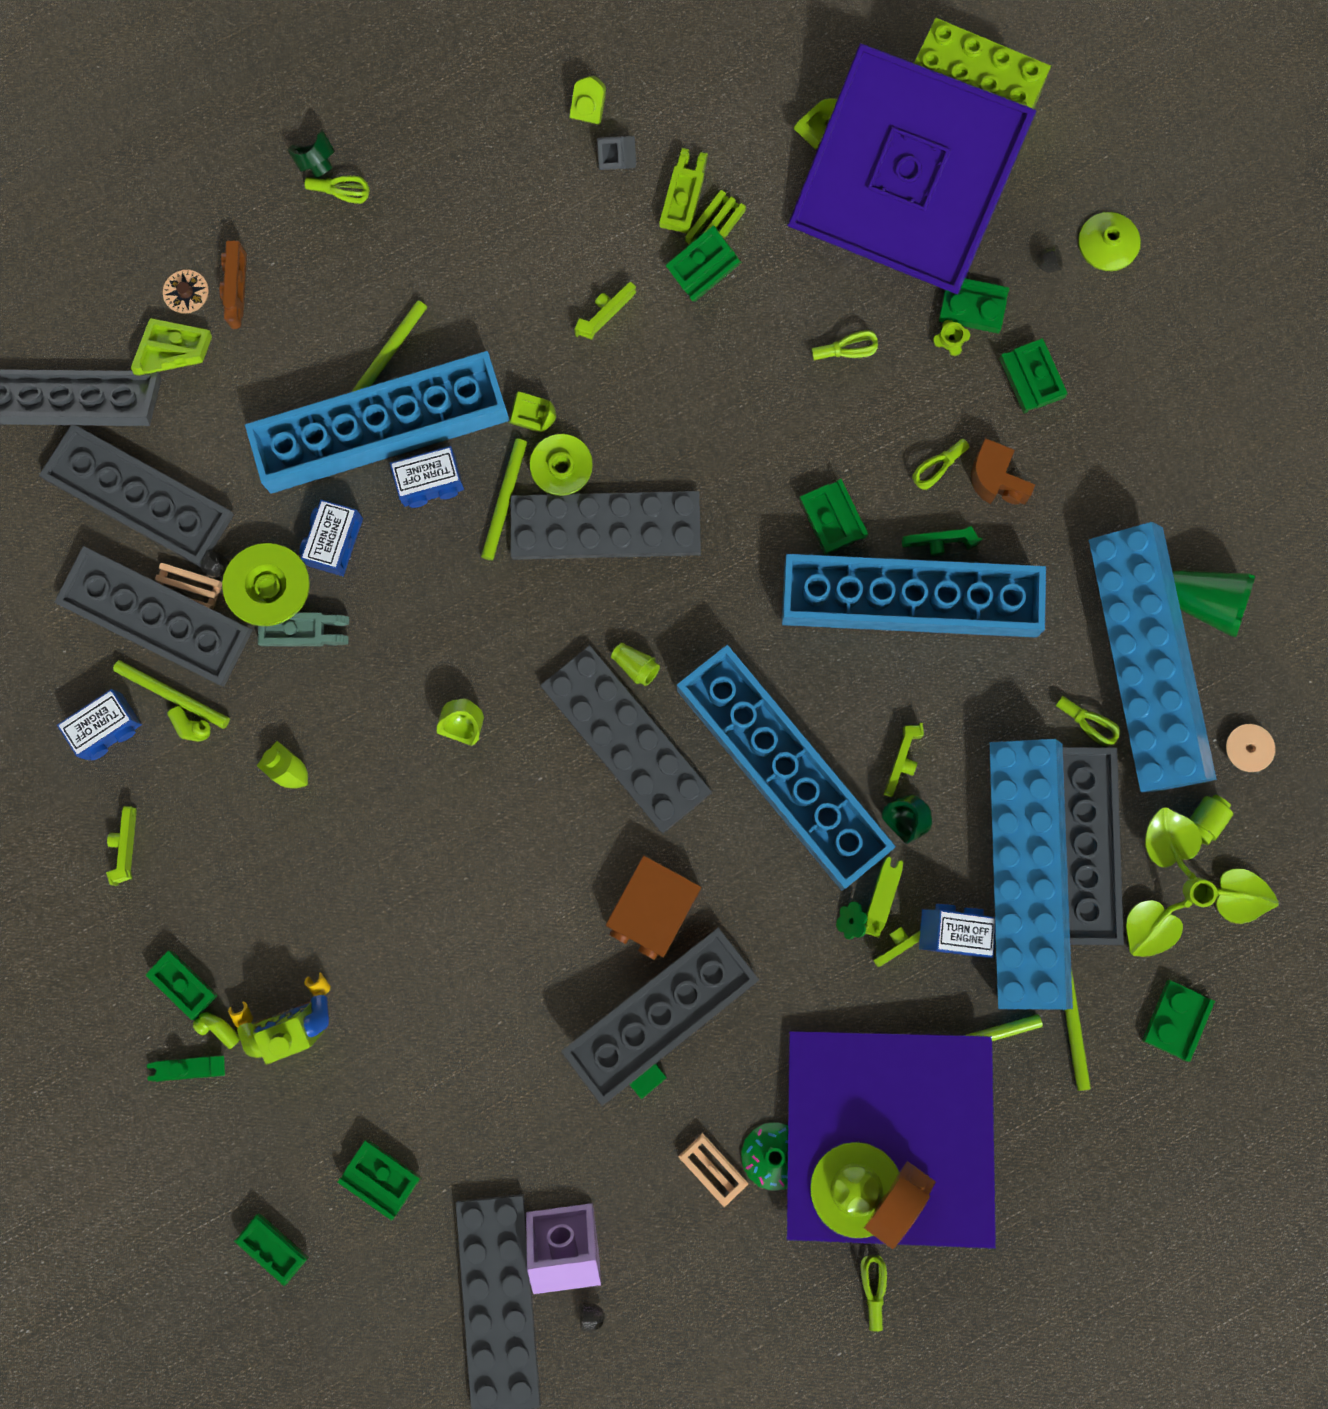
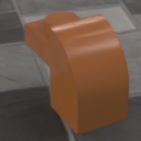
[971,438,1035,505]
[864,1161,936,1249]

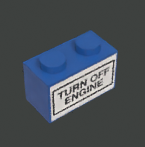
[390,446,464,508]
[300,500,363,577]
[57,689,142,760]
[919,904,996,958]

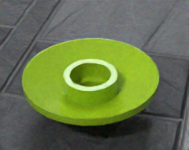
[1078,212,1141,271]
[530,434,593,496]

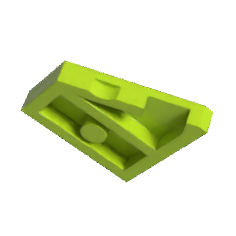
[131,318,212,375]

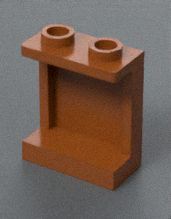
[606,856,702,960]

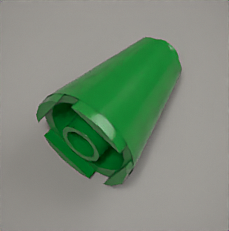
[1172,570,1256,637]

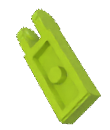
[660,148,708,234]

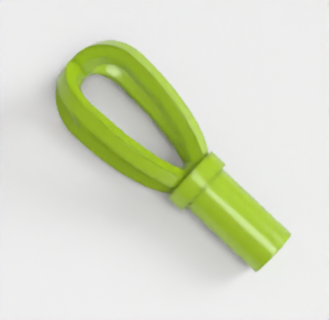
[305,176,370,204]
[811,330,878,360]
[912,439,970,490]
[1056,696,1120,746]
[861,1255,887,1331]

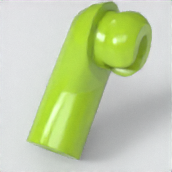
[167,706,211,742]
[193,1012,240,1049]

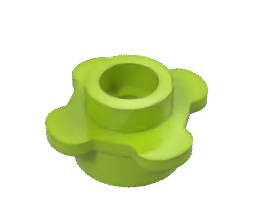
[933,320,970,356]

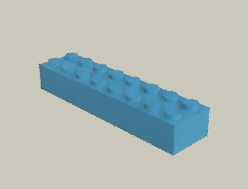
[245,351,509,494]
[1089,522,1217,792]
[782,554,1046,638]
[677,645,896,891]
[990,739,1073,1010]

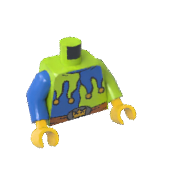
[228,972,331,1064]

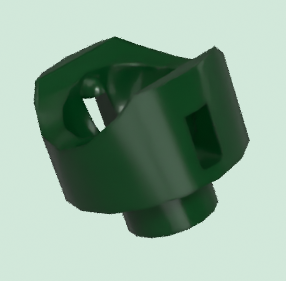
[287,129,335,177]
[882,794,932,844]

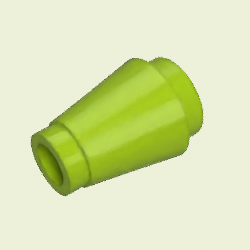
[611,643,660,686]

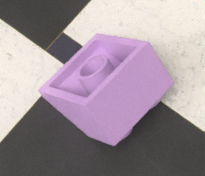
[526,1203,601,1294]

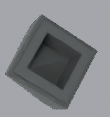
[597,136,636,170]

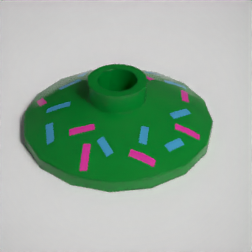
[741,1122,788,1191]

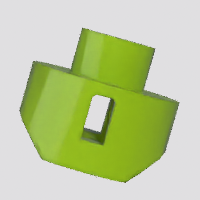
[436,699,484,746]

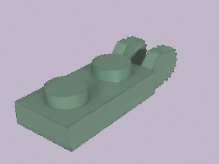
[258,613,349,646]

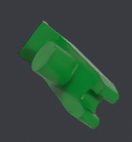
[901,526,982,556]
[147,1055,225,1082]

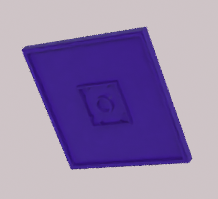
[788,43,1037,295]
[787,1031,996,1249]

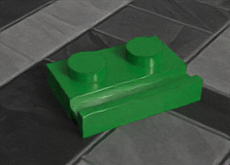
[665,225,742,302]
[939,279,1010,334]
[999,338,1068,414]
[799,479,868,556]
[1142,980,1215,1062]
[337,1139,422,1221]

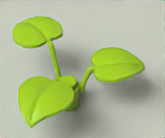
[1126,807,1279,957]

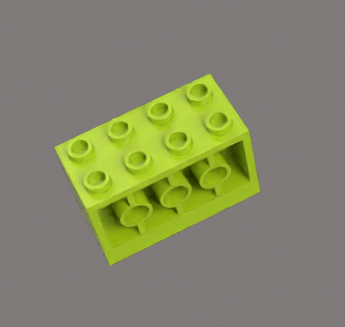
[914,18,1051,109]

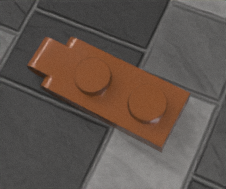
[219,241,247,329]

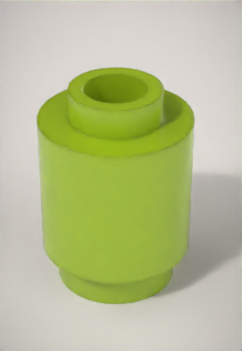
[1189,795,1233,845]

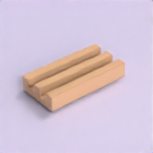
[155,563,222,610]
[678,1132,749,1207]

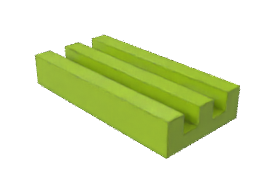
[686,190,746,244]

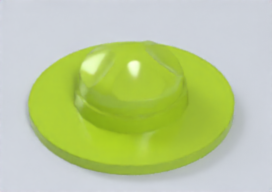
[222,543,310,626]
[811,1142,899,1238]

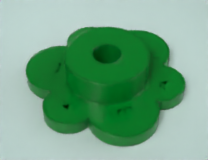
[836,902,868,940]

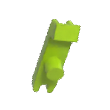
[574,282,637,340]
[884,723,924,797]
[106,806,136,886]
[865,857,903,938]
[873,926,920,967]

